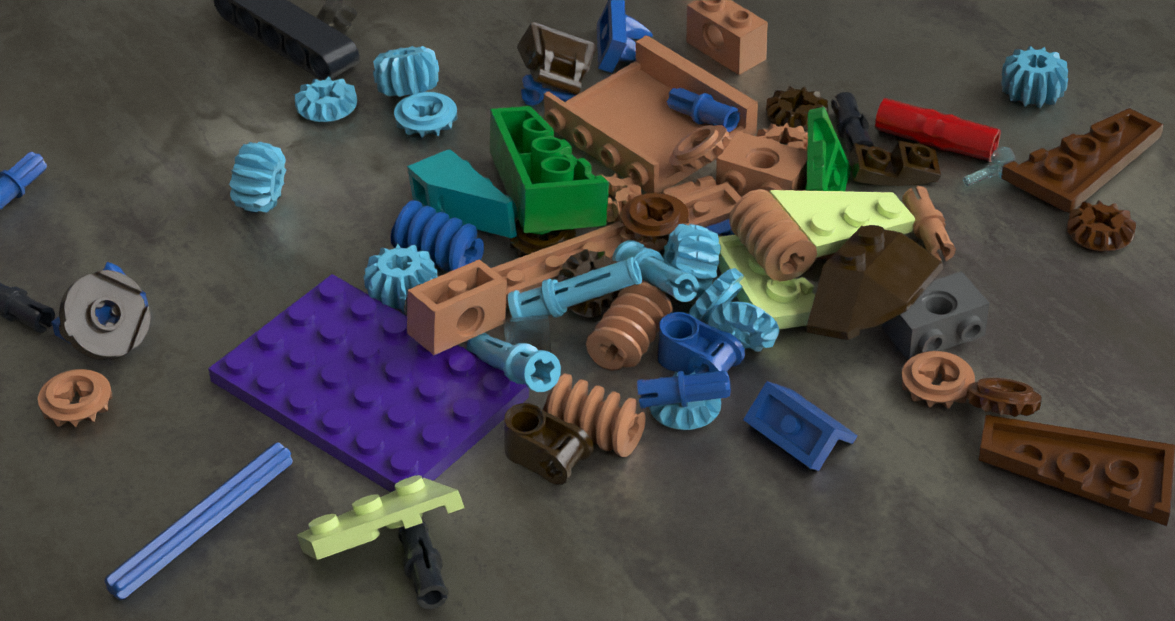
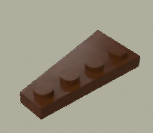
[1001,108,1164,214]
[979,415,1175,526]

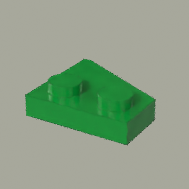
[806,107,851,192]

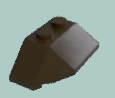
[807,225,943,340]

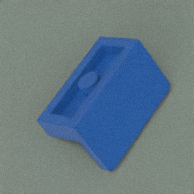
[743,381,858,471]

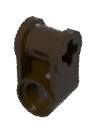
[504,403,594,485]

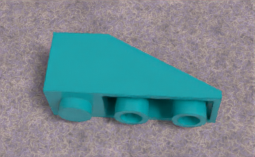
[407,149,518,238]

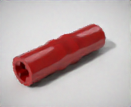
[875,98,1001,162]

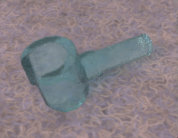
[963,147,1016,186]

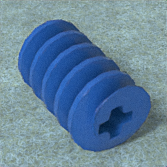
[390,200,484,272]

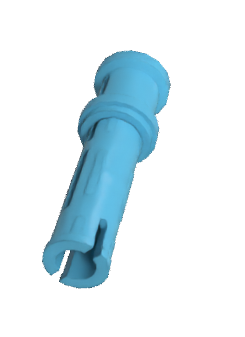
[612,240,699,302]
[508,256,642,329]
[466,333,561,392]

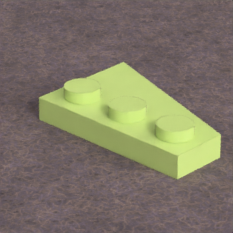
[769,190,916,258]
[718,235,815,329]
[297,475,464,560]

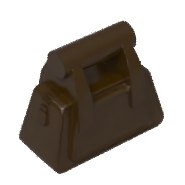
[517,22,596,95]

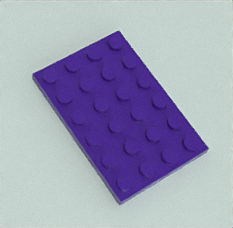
[208,274,529,492]

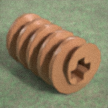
[729,189,817,281]
[586,280,673,371]
[543,373,646,457]

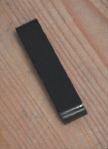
[213,0,360,81]

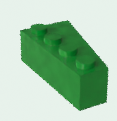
[490,106,609,234]

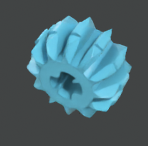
[373,46,439,97]
[1001,46,1068,108]
[229,142,286,213]
[663,224,721,298]
[364,243,437,314]

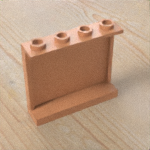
[544,35,758,193]

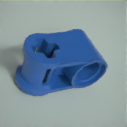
[658,312,745,375]

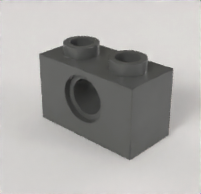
[882,271,990,360]

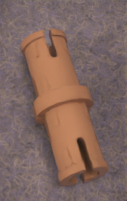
[902,186,956,261]

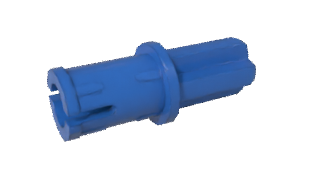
[667,88,740,132]
[0,152,47,210]
[637,371,731,409]

